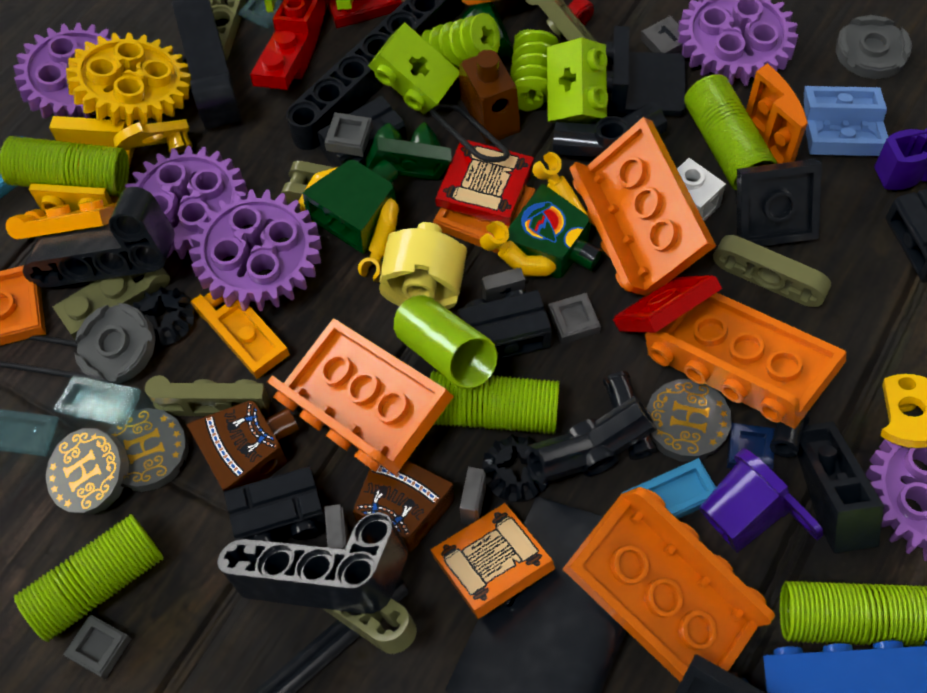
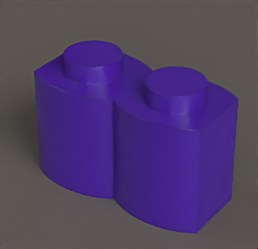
[874,128,927,190]

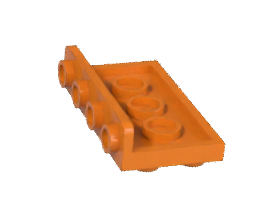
[569,117,716,296]
[645,293,847,429]
[267,318,454,476]
[562,487,775,682]

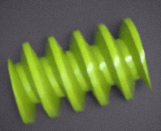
[421,13,500,68]
[511,29,559,111]

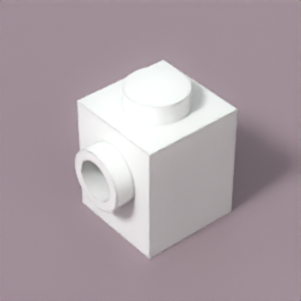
[677,158,726,221]

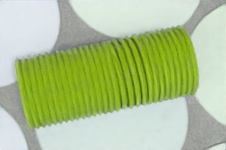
[684,75,777,190]
[0,136,129,197]
[394,295,498,389]
[430,370,560,435]
[14,514,164,642]
[779,580,927,647]

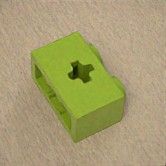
[368,22,459,114]
[547,37,608,124]

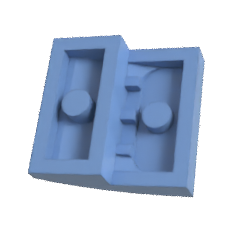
[804,86,888,156]

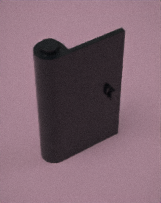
[445,496,627,693]

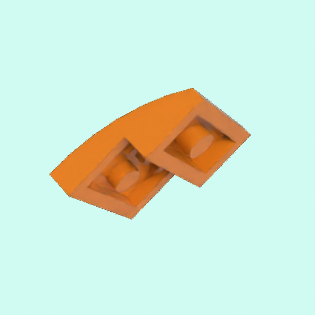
[746,63,808,164]

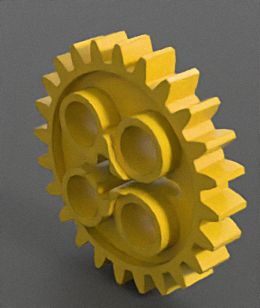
[66,33,191,126]

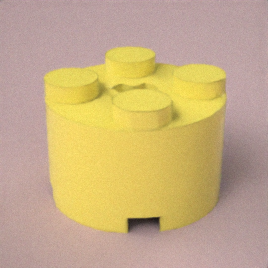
[379,222,467,309]

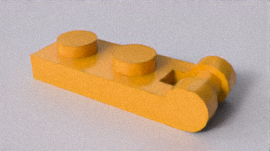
[5,199,116,239]
[190,292,290,379]

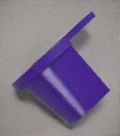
[699,448,823,553]

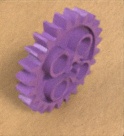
[678,0,798,86]
[13,23,121,119]
[125,146,248,259]
[189,189,322,311]
[865,439,927,561]

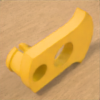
[113,119,193,154]
[880,374,927,448]

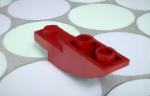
[250,0,327,90]

